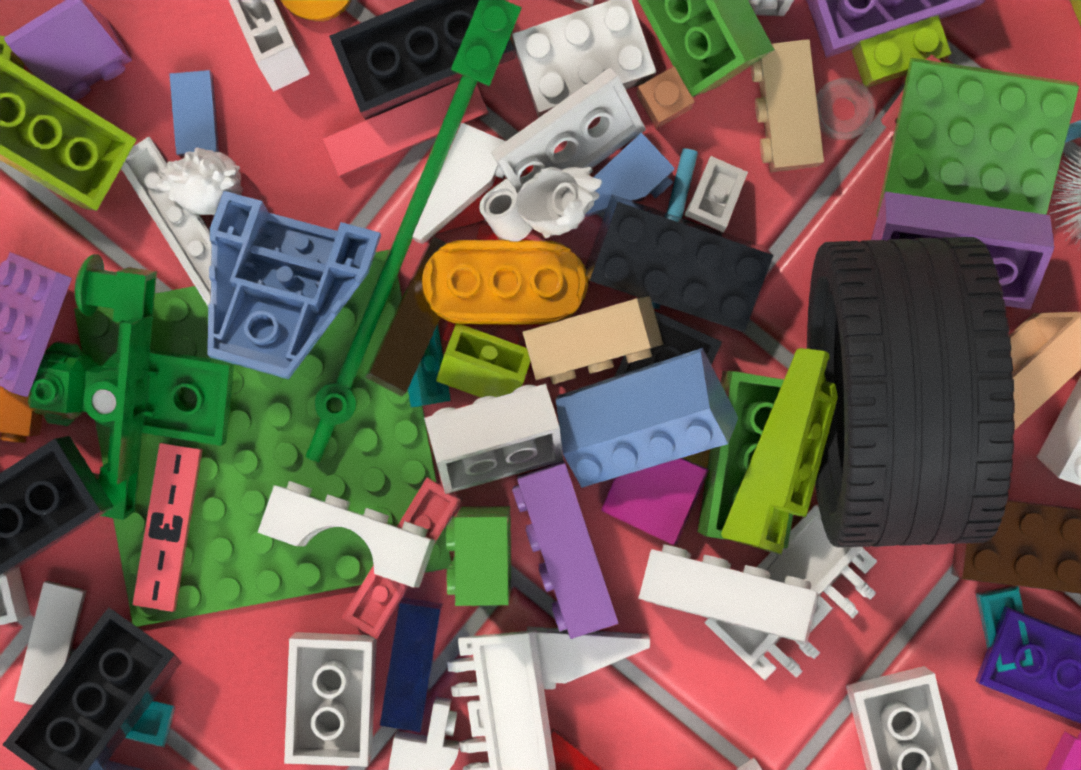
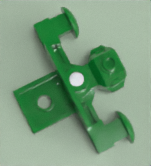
[28,254,234,520]

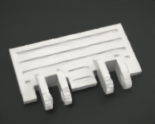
[704,505,877,680]
[447,630,556,770]

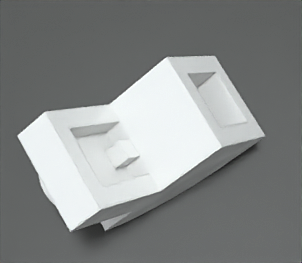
[388,697,460,770]

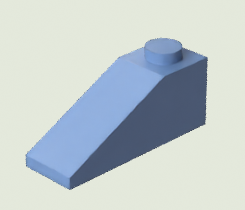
[584,132,675,218]

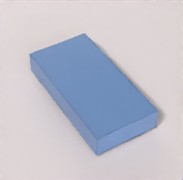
[169,70,219,156]

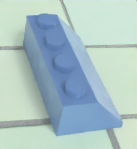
[556,348,738,488]

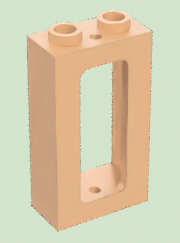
[1009,312,1081,430]

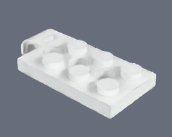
[480,67,646,242]

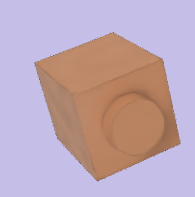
[636,66,695,129]

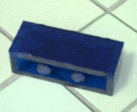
[380,597,443,732]

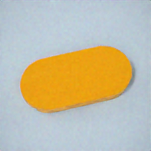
[422,240,588,324]

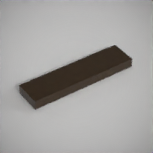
[365,236,447,397]

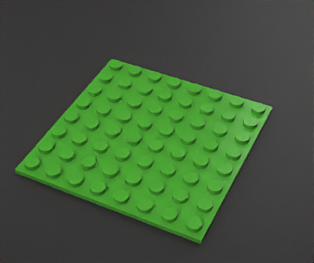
[74,250,451,627]

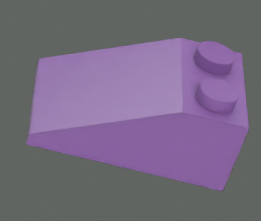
[4,0,132,101]

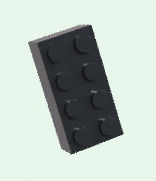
[329,0,515,120]
[585,194,774,332]
[0,436,114,579]
[3,607,182,770]

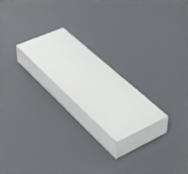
[14,581,87,705]

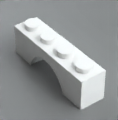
[258,481,436,588]

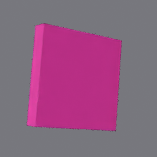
[601,458,709,545]

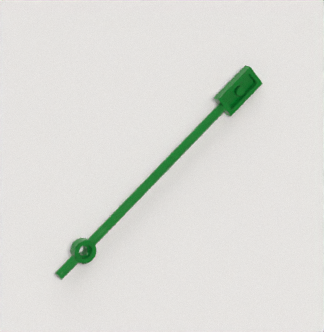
[305,0,522,463]

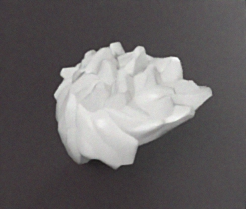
[155,148,243,215]
[516,167,602,238]

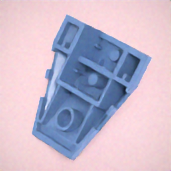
[208,191,381,379]

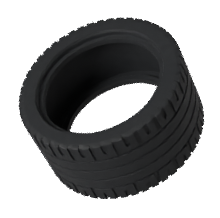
[807,237,1015,548]

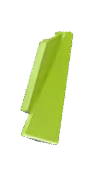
[721,348,838,555]

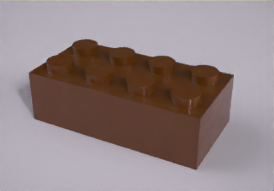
[951,500,1081,594]

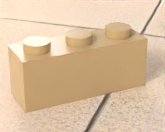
[750,39,824,173]
[523,296,663,384]

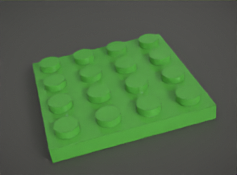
[876,58,1079,217]

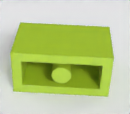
[852,15,951,89]
[436,323,531,398]

